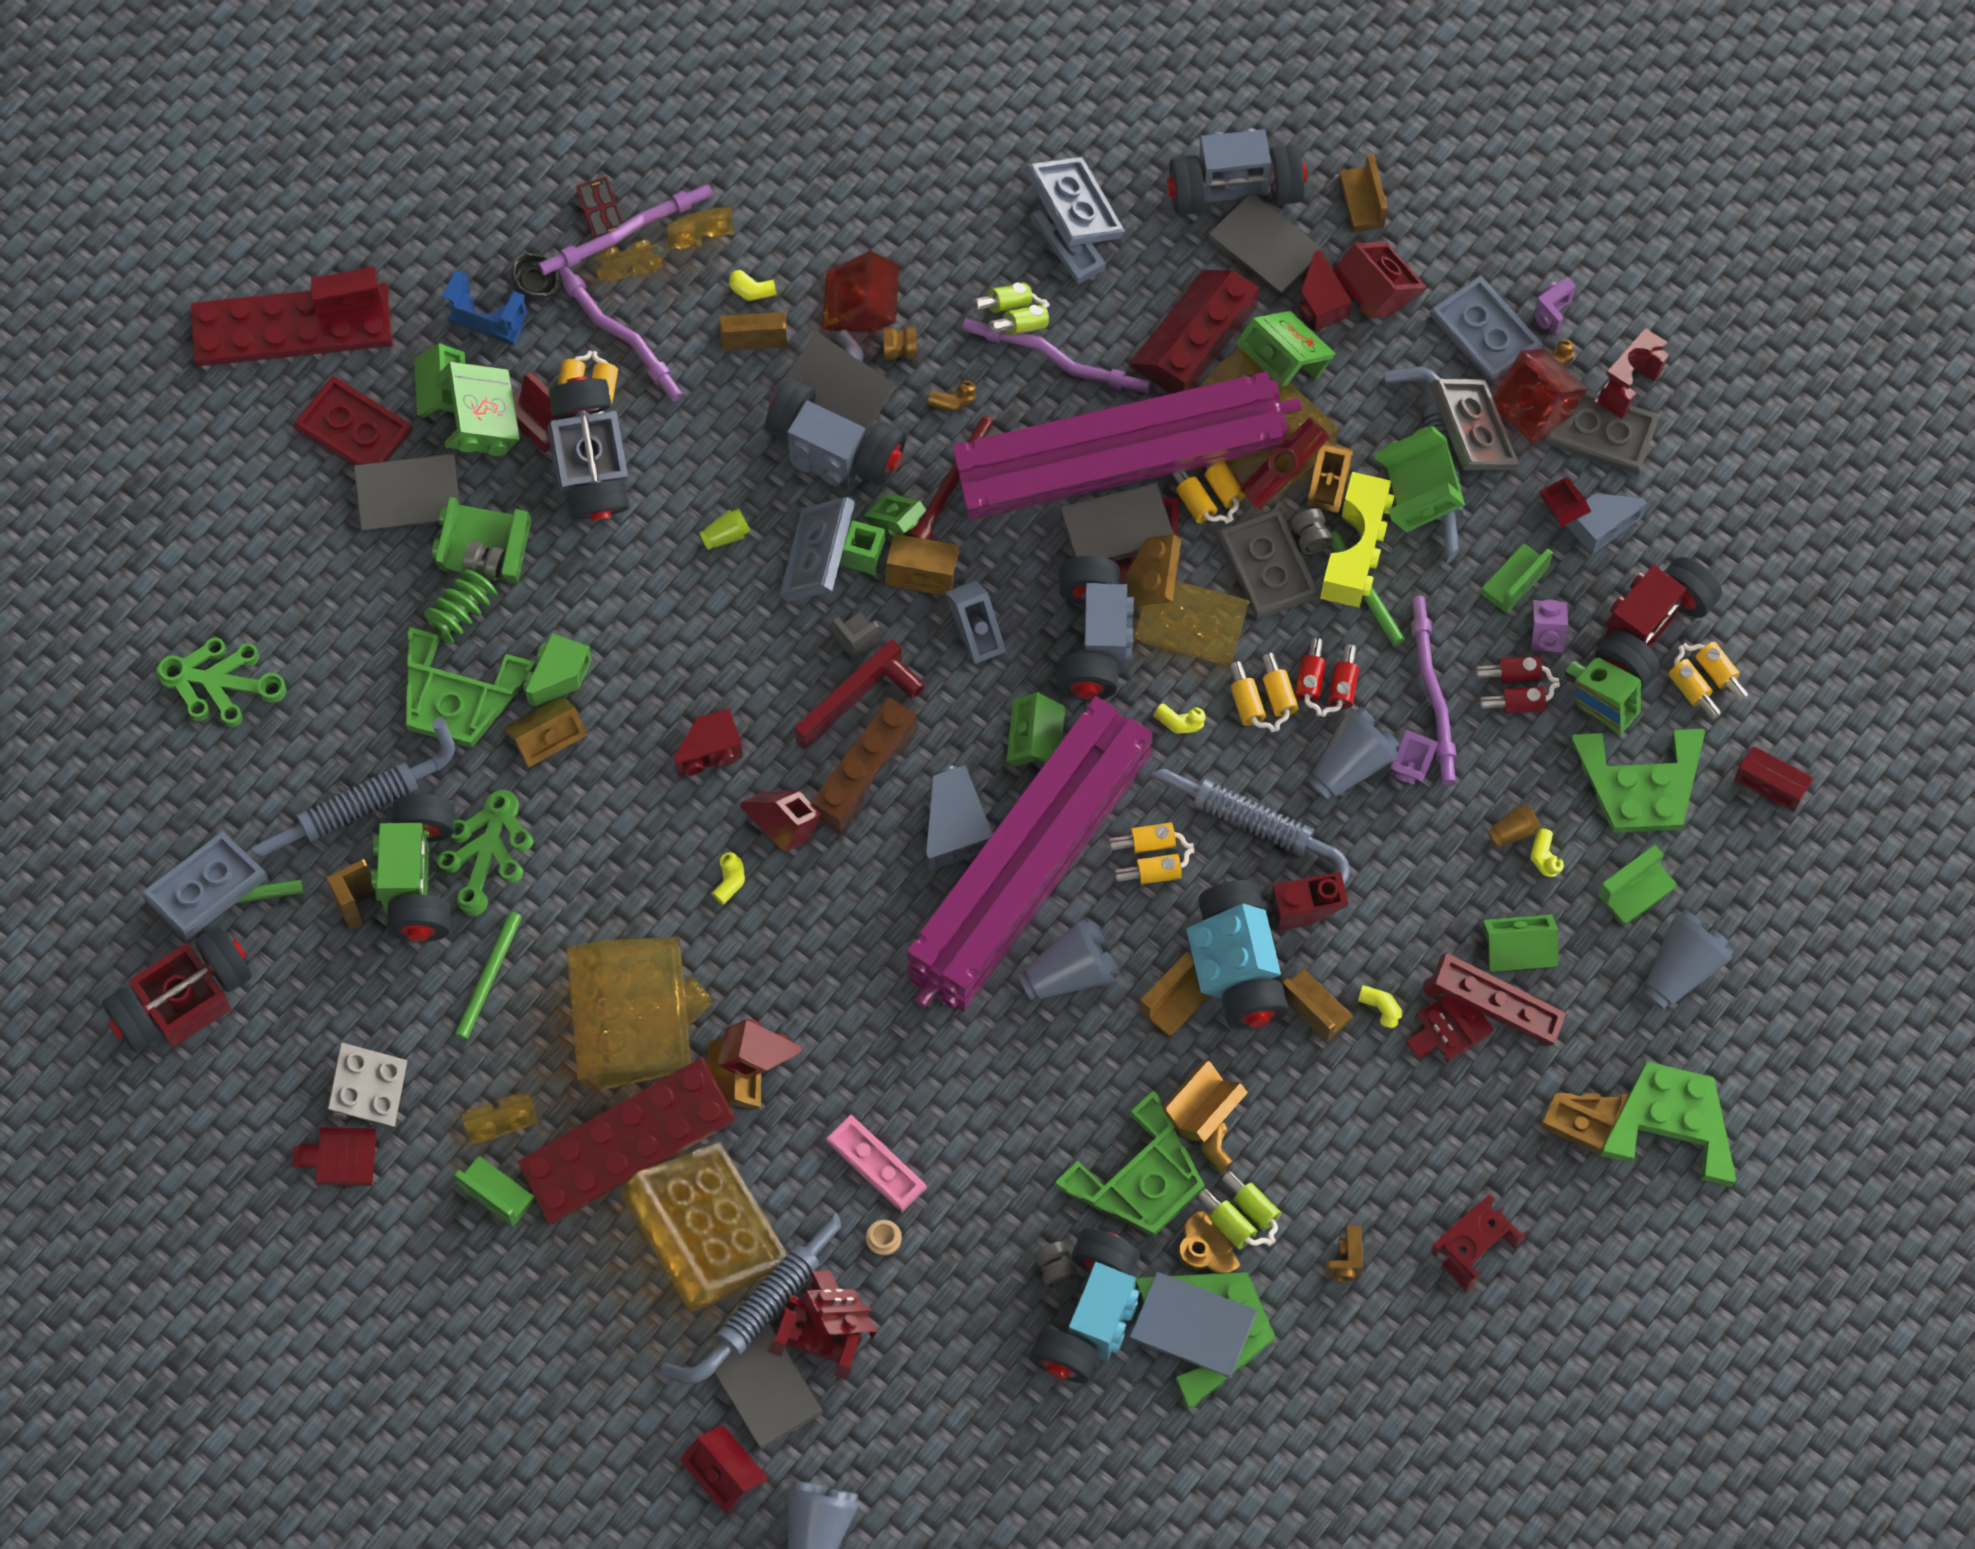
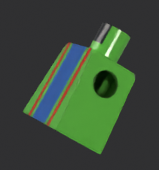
[1564,658,1641,736]

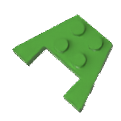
[406,627,536,748]
[1571,729,1705,833]
[1599,1061,1736,1187]
[1055,1090,1205,1237]
[1135,1272,1275,1410]

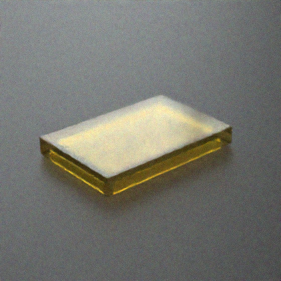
[1134,581,1249,666]

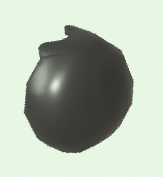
[510,253,559,302]

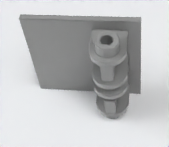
[327,1042,408,1127]

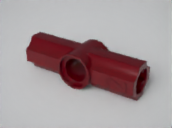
[1240,417,1331,509]

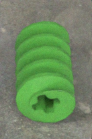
[425,569,498,645]

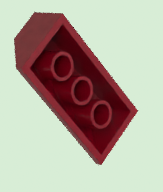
[1129,270,1259,394]

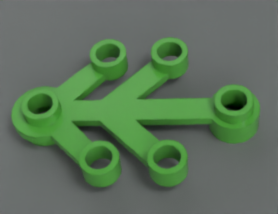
[156,637,286,727]
[437,790,533,917]

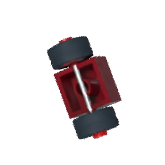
[1595,557,1722,690]
[102,926,252,1053]

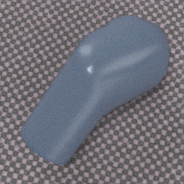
[834,330,864,362]

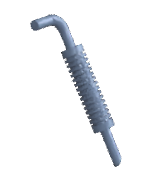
[1384,367,1464,564]
[252,718,455,855]
[1148,769,1350,886]
[660,1213,841,1384]

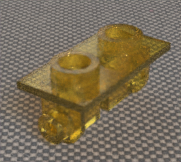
[594,240,663,283]
[462,1092,539,1145]

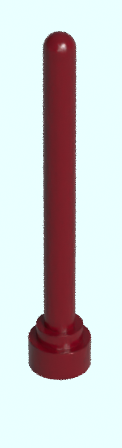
[903,416,993,540]

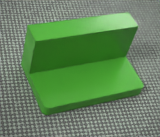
[414,343,465,418]
[1481,543,1553,614]
[1007,692,1065,766]
[1598,845,1677,925]
[1483,914,1558,972]
[454,1156,535,1227]

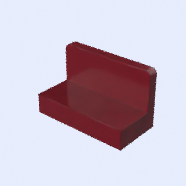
[310,267,382,315]
[513,372,572,453]
[1734,746,1813,813]
[679,1426,768,1514]

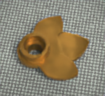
[1178,1210,1240,1274]

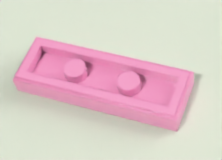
[826,1115,927,1213]

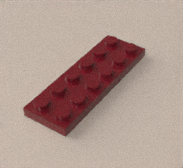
[191,283,393,367]
[518,1057,737,1225]

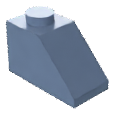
[1566,493,1647,555]
[945,580,1006,664]

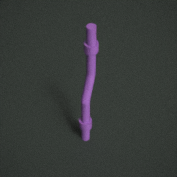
[538,184,713,275]
[557,266,683,402]
[962,319,1150,394]
[1411,596,1457,786]

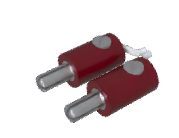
[1476,656,1560,714]

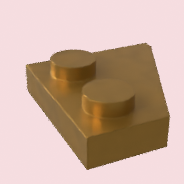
[1121,534,1181,606]
[1540,1093,1628,1155]

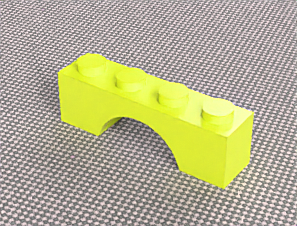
[1320,472,1395,608]

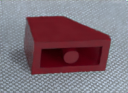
[1298,250,1352,332]

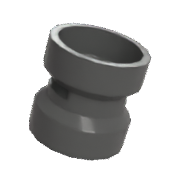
[1291,509,1333,554]
[462,539,505,581]
[1033,1241,1079,1289]

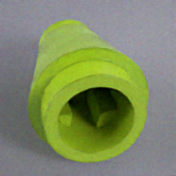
[699,508,751,550]

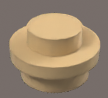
[866,1220,902,1256]

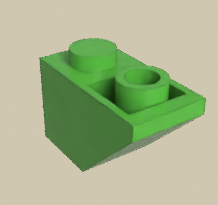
[839,520,886,575]
[523,633,592,707]

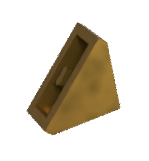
[1306,443,1353,513]

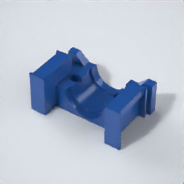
[442,270,528,345]

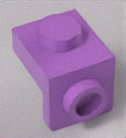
[1534,277,1576,335]
[1531,599,1568,653]
[1390,730,1439,785]

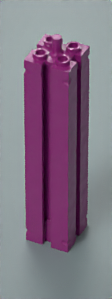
[952,371,1302,521]
[907,696,1153,1012]

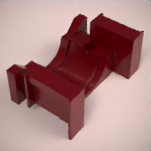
[1594,328,1669,420]
[1431,1194,1529,1294]
[768,1295,862,1380]

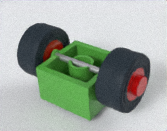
[371,794,454,942]

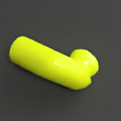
[729,270,777,301]
[1153,703,1206,734]
[1530,828,1564,877]
[711,852,745,905]
[1358,985,1402,1028]

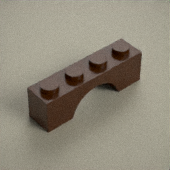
[811,697,918,835]

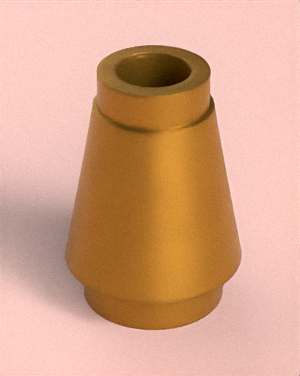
[1487,804,1541,849]

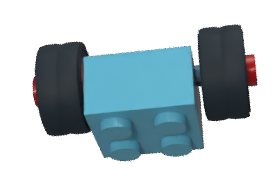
[1186,880,1288,1029]
[1029,1228,1140,1383]

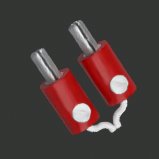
[1294,638,1359,717]

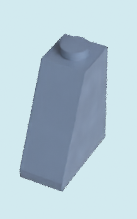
[926,765,993,871]

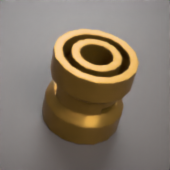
[883,326,918,361]

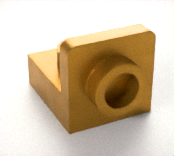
[1325,1226,1363,1282]

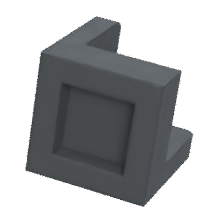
[832,612,880,660]

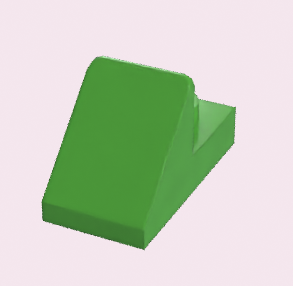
[863,493,927,541]

